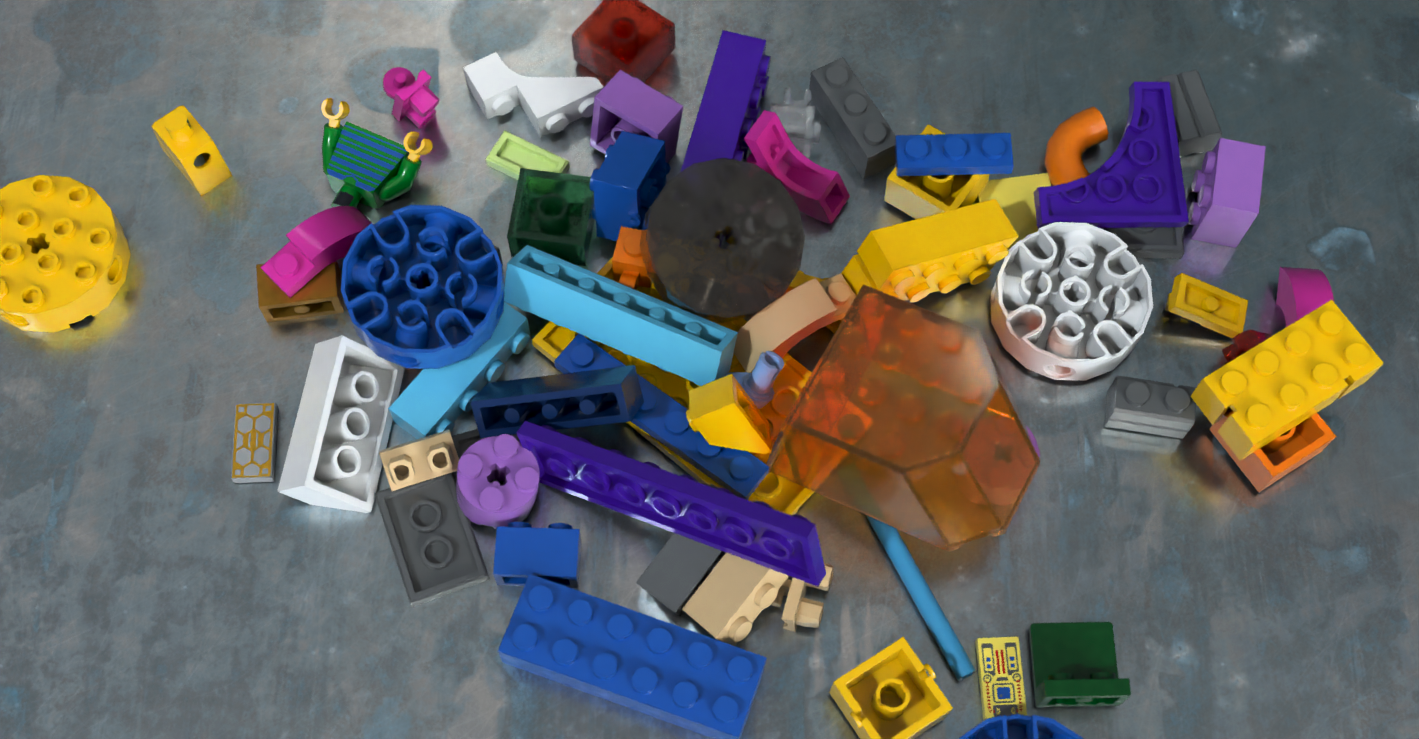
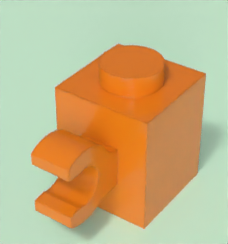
[612,226,660,290]

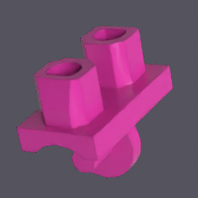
[383,67,440,129]

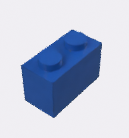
[493,522,581,588]

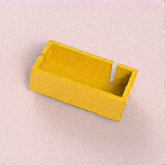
[841,198,1018,313]
[1190,300,1384,461]

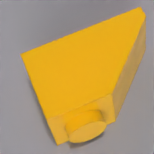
[686,374,771,454]

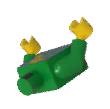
[321,98,433,209]

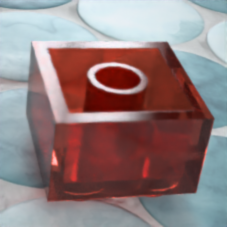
[571,0,675,82]

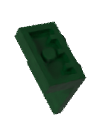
[1029,622,1131,707]

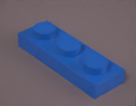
[895,133,1014,176]

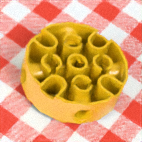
[0,175,131,333]

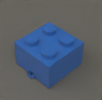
[590,131,671,241]

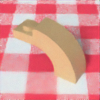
[734,273,862,373]

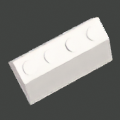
[277,335,405,513]

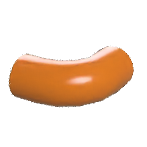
[1044,107,1108,186]

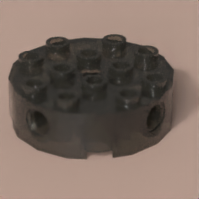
[639,158,805,323]

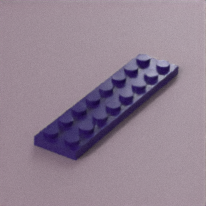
[516,421,826,587]

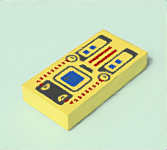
[975,637,1027,721]

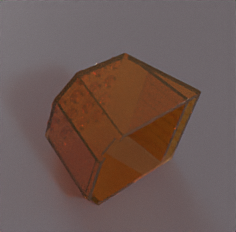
[766,284,1040,552]

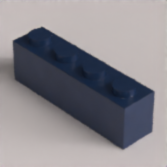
[470,365,644,438]

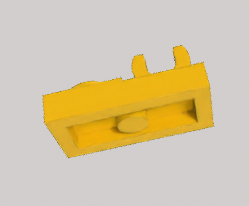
[1165,273,1248,339]

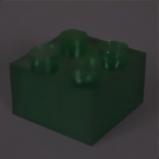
[507,168,594,266]

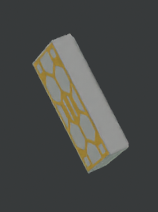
[231,402,278,483]

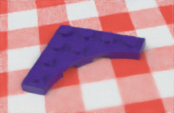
[1033,82,1189,229]

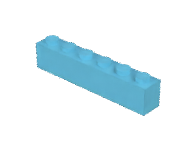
[504,245,738,386]

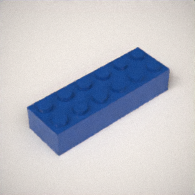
[498,573,767,739]

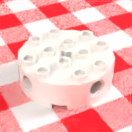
[990,222,1153,381]

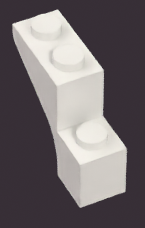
[463,52,603,138]

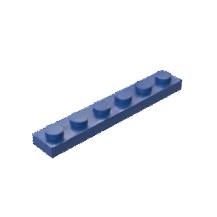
[554,333,770,500]

